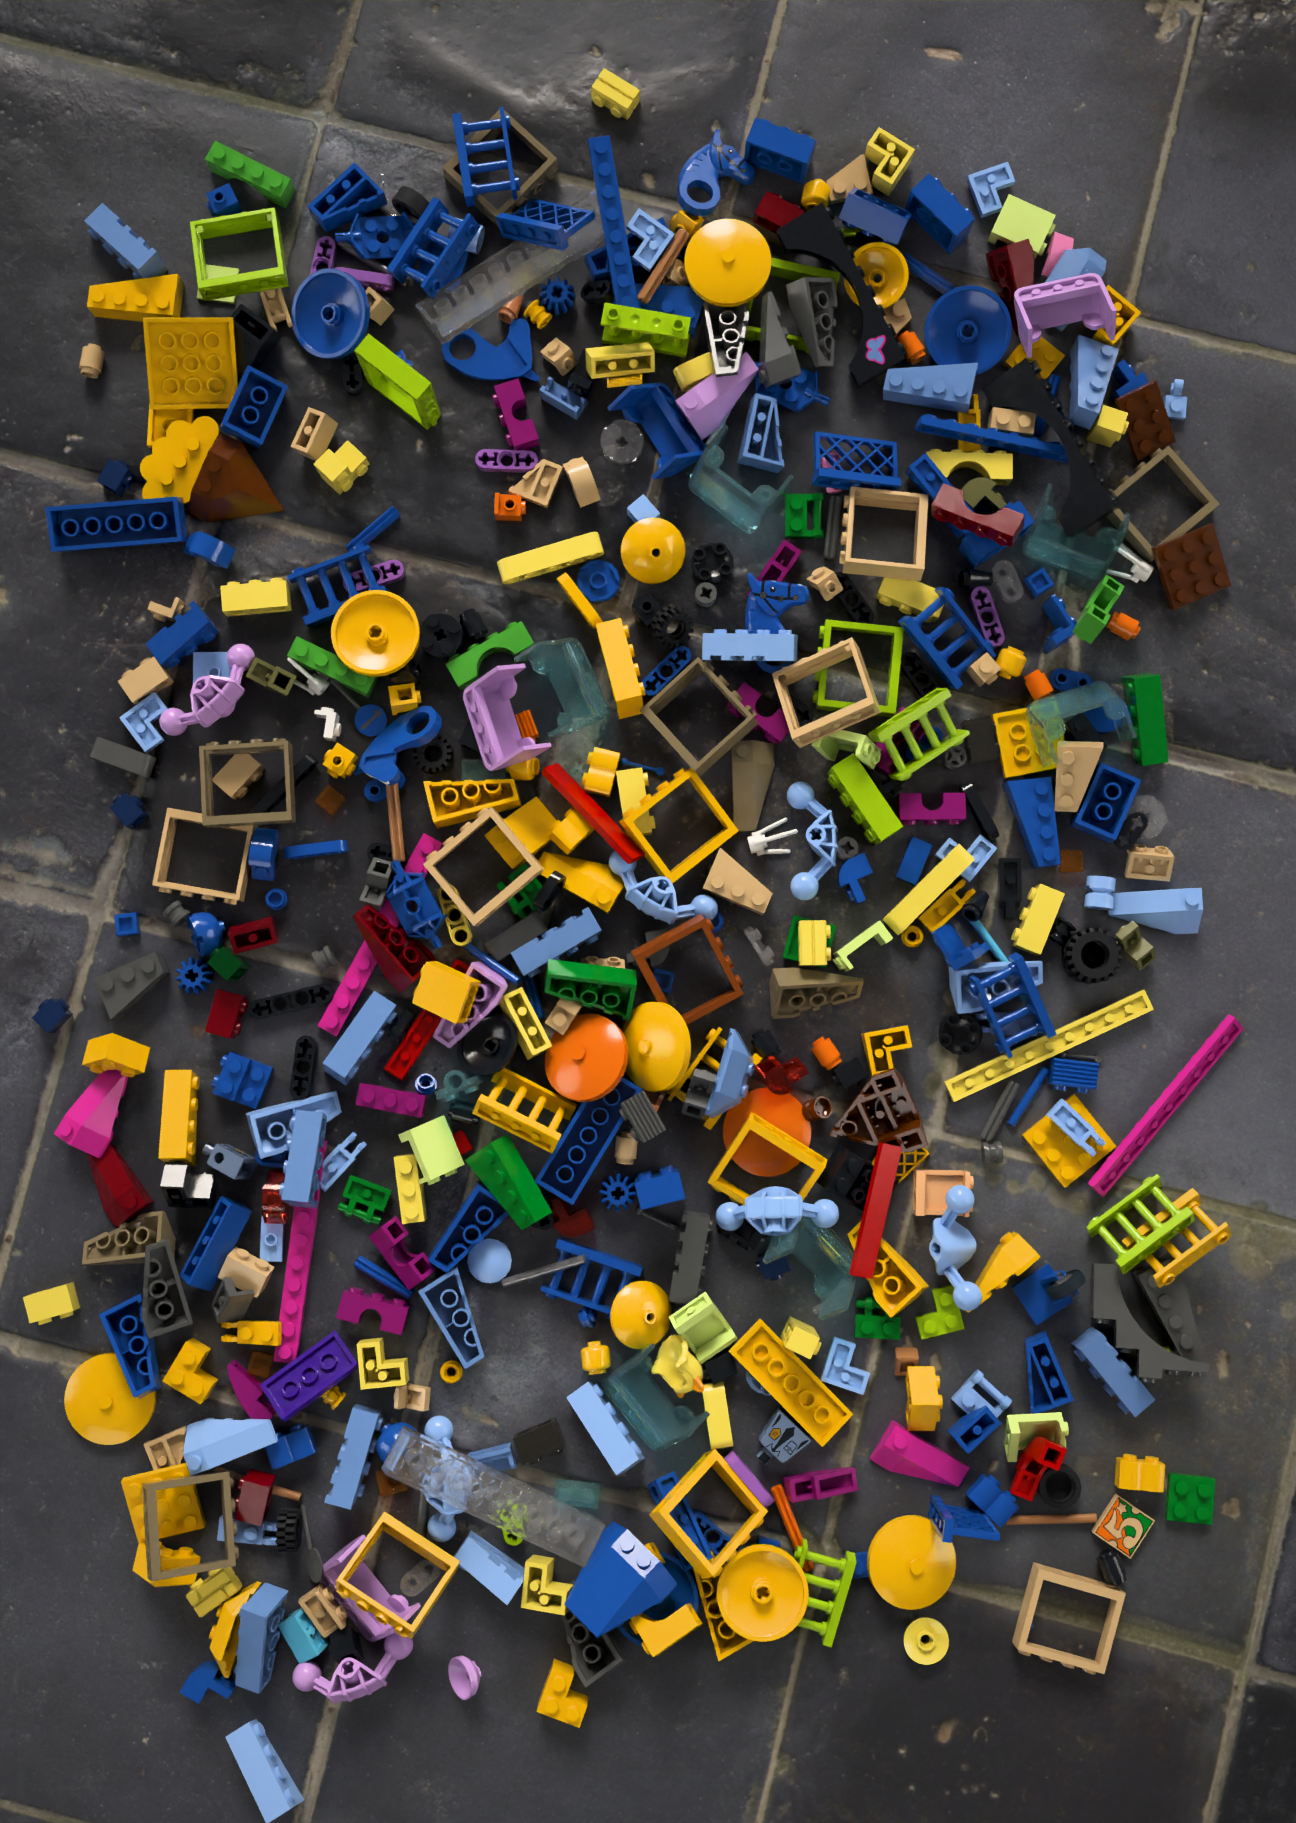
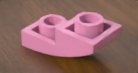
[1041,232,1074,278]

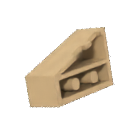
[1055,741,1103,812]
[702,848,773,916]

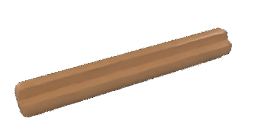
[637,229,690,304]
[386,782,405,863]

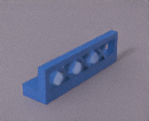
[905,453,973,539]
[647,1471,713,1571]

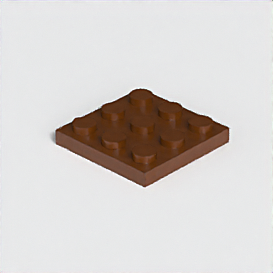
[1151,524,1231,610]

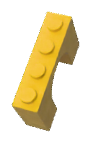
[629,1542,703,1657]

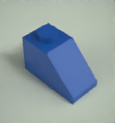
[947,1405,1002,1454]

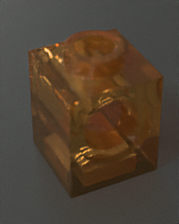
[376,1463,412,1496]

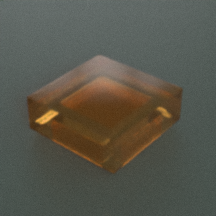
[315,785,346,815]
[1060,850,1083,873]
[247,1350,274,1378]

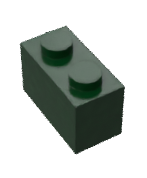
[207,946,252,982]

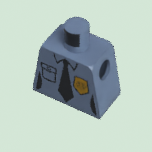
[202,1142,258,1180]
[756,1407,811,1465]

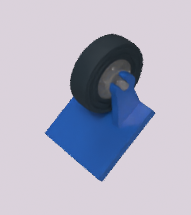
[1011,1263,1086,1326]

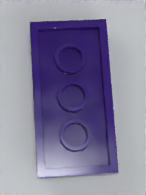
[260,1330,359,1423]

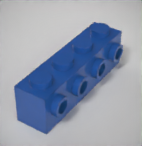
[179,1196,252,1292]

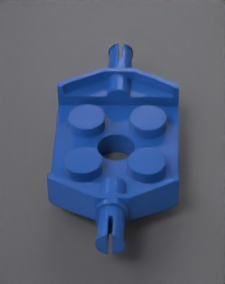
[335,211,414,260]
[753,361,831,413]
[386,860,448,950]

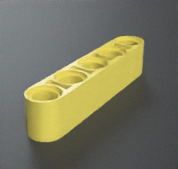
[497,532,604,584]
[883,844,975,935]

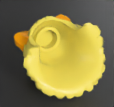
[651,1334,704,1398]

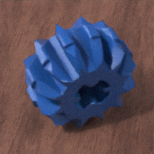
[539,276,576,316]
[175,957,214,995]
[599,1173,637,1212]

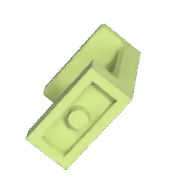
[988,194,1056,261]
[811,730,881,770]
[833,920,893,972]
[398,1115,465,1185]
[669,1291,737,1364]
[1003,1412,1069,1462]

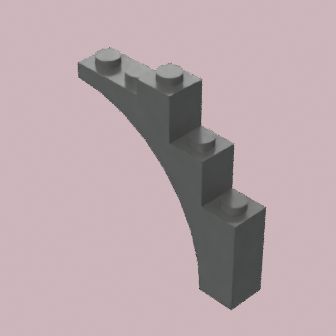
[1091,1263,1210,1383]

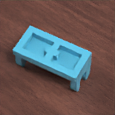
[278,1608,329,1664]

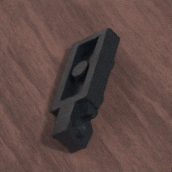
[998,858,1022,919]

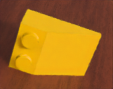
[484,796,557,871]

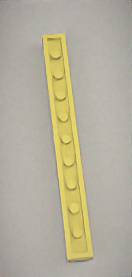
[944,990,1154,1102]

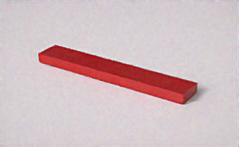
[541,763,645,864]
[384,958,470,1081]
[849,1142,902,1279]

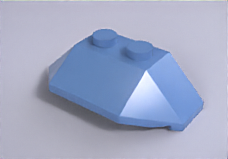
[1044,248,1106,332]
[705,1028,755,1118]

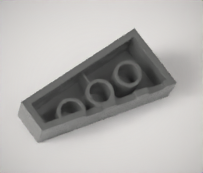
[668,1210,713,1304]

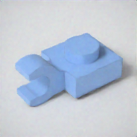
[1163,379,1187,420]

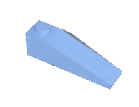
[1108,888,1203,934]
[948,961,1043,1014]
[246,1091,342,1159]
[183,1418,278,1475]

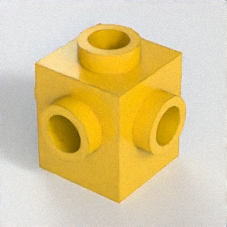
[669,210,704,246]
[323,743,359,779]

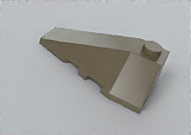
[730,740,775,832]
[769,967,864,1019]
[82,1211,176,1265]

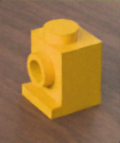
[388,683,422,715]

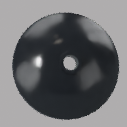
[457,1011,518,1076]

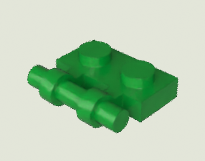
[496,864,542,920]
[337,1174,393,1226]
[854,1297,901,1340]

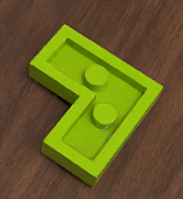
[915,1284,965,1340]

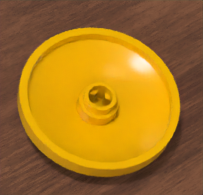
[684,219,771,307]
[331,590,420,677]
[622,1002,691,1092]
[64,1353,156,1445]
[867,1515,956,1610]
[716,1544,809,1642]

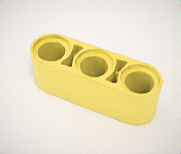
[673,352,715,392]
[438,884,473,947]
[702,1381,733,1450]

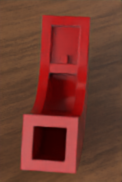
[1009,1437,1067,1502]

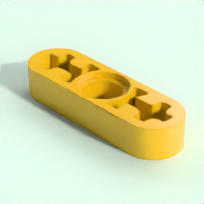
[556,572,602,629]

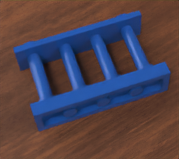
[452,107,520,207]
[387,197,480,299]
[287,544,388,628]
[898,587,996,690]
[968,952,1057,1058]
[540,1237,643,1318]

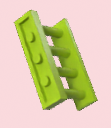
[601,303,691,358]
[868,688,970,781]
[1086,1174,1195,1275]
[794,1538,857,1648]

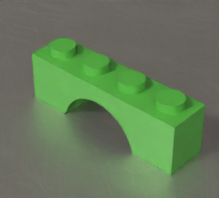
[205,141,296,209]
[1072,574,1124,644]
[446,621,536,691]
[287,636,378,698]

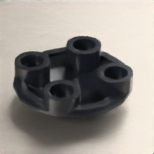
[691,542,734,584]
[939,1012,983,1055]

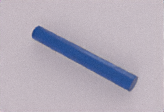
[465,943,521,986]
[1007,1067,1050,1127]

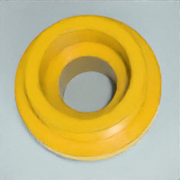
[901,925,923,948]
[440,1360,463,1383]

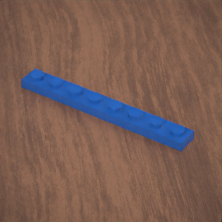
[587,135,639,308]
[915,414,1089,463]

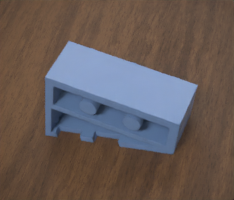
[737,393,784,474]

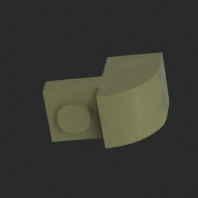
[961,477,1007,513]
[245,657,297,696]
[1115,921,1156,971]

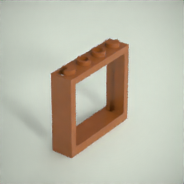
[630,914,744,1025]

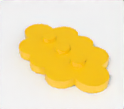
[140,416,220,505]

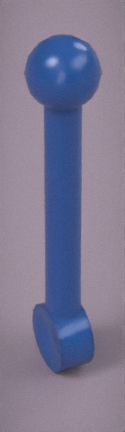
[620,758,665,776]

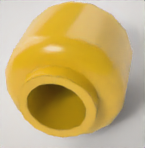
[801,179,831,211]
[996,646,1027,680]
[506,758,540,780]
[581,1341,611,1375]

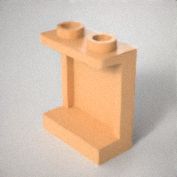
[912,1169,974,1217]

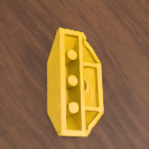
[209,1581,261,1678]

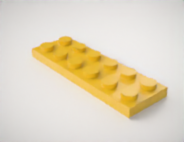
[729,1319,853,1447]

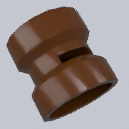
[802,1096,833,1122]

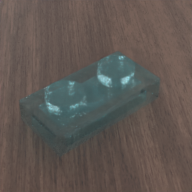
[462,759,506,781]
[553,1479,600,1509]

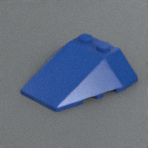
[564,1521,678,1638]

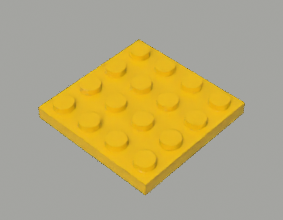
[143,317,238,410]

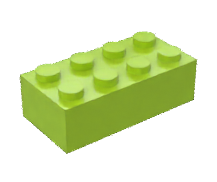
[827,753,903,846]

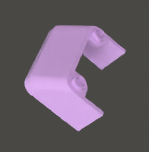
[1014,273,1116,358]
[463,664,552,771]
[320,1534,421,1642]

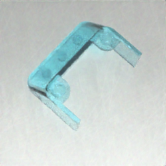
[688,424,794,533]
[1022,483,1130,581]
[514,637,610,738]
[1026,681,1137,767]
[763,1216,858,1321]
[602,1343,710,1452]

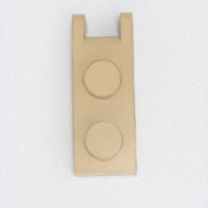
[260,288,293,332]

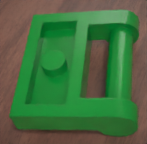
[785,493,824,539]

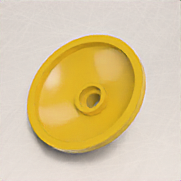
[844,242,909,309]
[621,518,685,584]
[610,1281,672,1349]

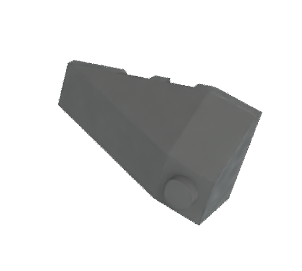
[786,277,838,367]
[759,291,802,389]
[702,302,749,377]
[142,1239,193,1339]
[561,1579,629,1688]

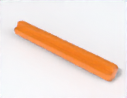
[771,1484,814,1572]

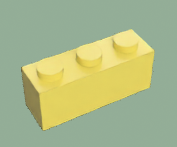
[585,342,655,379]
[875,577,944,623]
[220,578,292,617]
[616,767,656,837]
[1011,884,1065,956]
[499,987,552,1060]
[394,1153,428,1224]
[780,1316,821,1359]

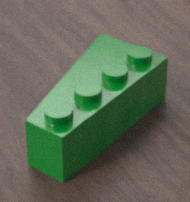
[1121,673,1169,766]
[544,959,637,1021]
[465,1134,552,1230]

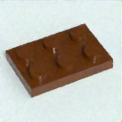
[1114,380,1176,461]

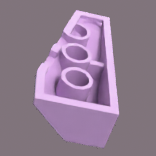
[676,352,759,440]
[432,961,508,1048]

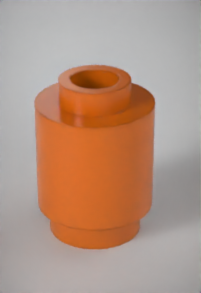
[897,331,926,365]
[1106,611,1141,641]
[1024,669,1054,703]
[811,1036,842,1070]

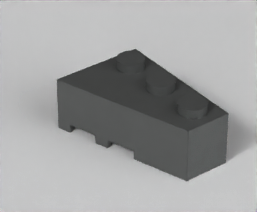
[94,952,170,1020]

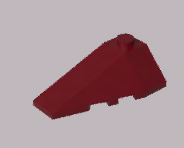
[985,239,1034,336]
[352,904,438,993]
[87,1142,154,1228]

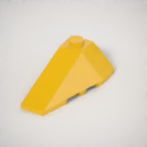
[966,1231,1041,1313]

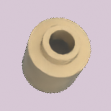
[79,344,105,379]
[614,1131,638,1165]

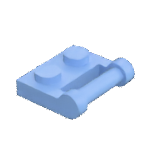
[951,1369,1012,1418]

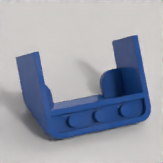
[607,383,707,480]

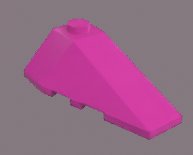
[54,1070,128,1158]
[869,1420,970,1487]

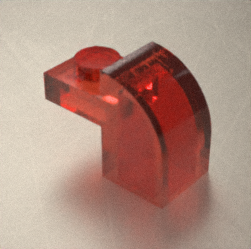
[754,1055,809,1095]
[262,1171,290,1224]
[550,1196,595,1237]

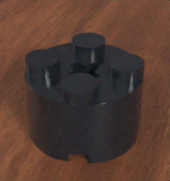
[419,613,465,662]

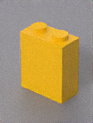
[412,961,481,1024]

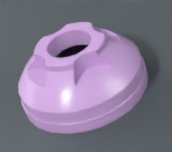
[448,1655,481,1700]

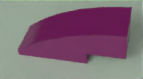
[747,539,803,596]
[227,1359,277,1419]
[783,1467,858,1503]

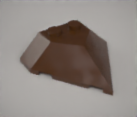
[188,433,285,523]
[828,1068,928,1153]

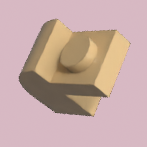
[563,457,601,508]
[545,998,583,1035]

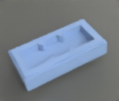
[260,1216,285,1262]

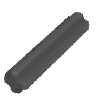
[824,496,842,560]
[980,1080,1020,1142]

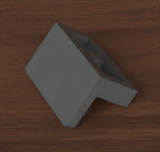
[211,1277,255,1323]

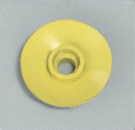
[903,1617,949,1665]

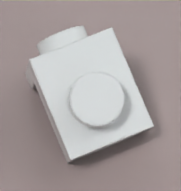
[314,707,341,742]

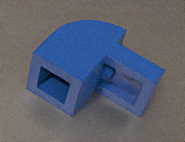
[1110,359,1148,407]
[183,531,236,569]
[249,828,279,881]
[837,853,873,905]
[179,1661,236,1704]

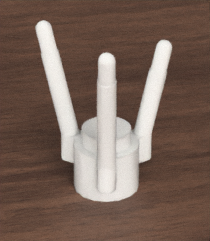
[1106,537,1154,583]
[287,657,330,696]
[747,818,798,856]

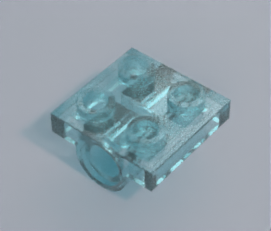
[435,1070,484,1102]

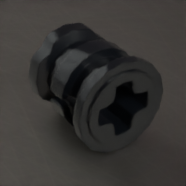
[1048,917,1076,946]

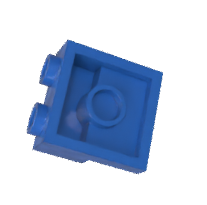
[211,1052,274,1109]

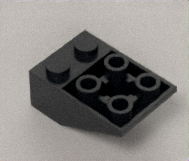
[230,304,280,384]
[816,1144,899,1211]

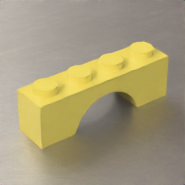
[926,449,1013,486]

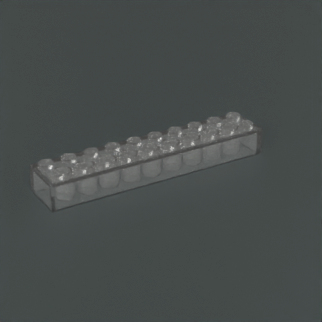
[415,190,604,345]
[381,1425,606,1568]

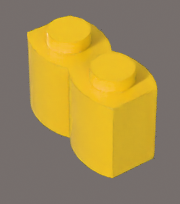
[581,747,620,798]
[549,806,595,855]
[1114,1454,1165,1492]

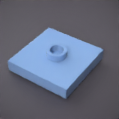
[193,652,232,684]

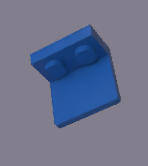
[1042,594,1077,654]
[932,921,990,971]

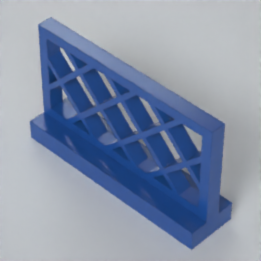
[496,199,595,251]
[811,431,901,491]
[928,1495,1000,1543]

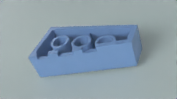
[279,1110,327,1209]
[1071,1326,1155,1417]
[324,1404,384,1510]

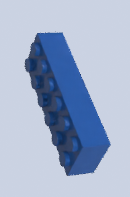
[45,496,188,552]
[535,1077,642,1205]

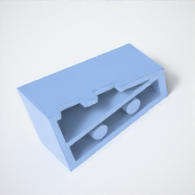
[454,1530,525,1605]

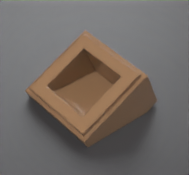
[895,1347,919,1376]

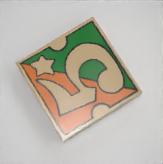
[1091,1493,1155,1559]

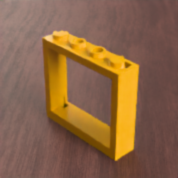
[619,768,739,884]
[707,1112,827,1205]
[649,1449,768,1579]
[335,1511,460,1639]

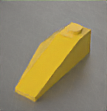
[538,851,625,914]
[847,1221,929,1318]

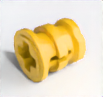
[523,299,552,329]
[320,1385,346,1410]

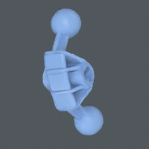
[787,781,839,900]
[609,851,718,925]
[929,1185,982,1311]
[715,1186,839,1236]
[422,1416,472,1542]

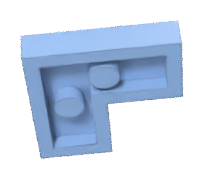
[966,162,1015,218]
[626,208,675,272]
[119,692,168,753]
[935,834,997,883]
[820,1336,870,1395]

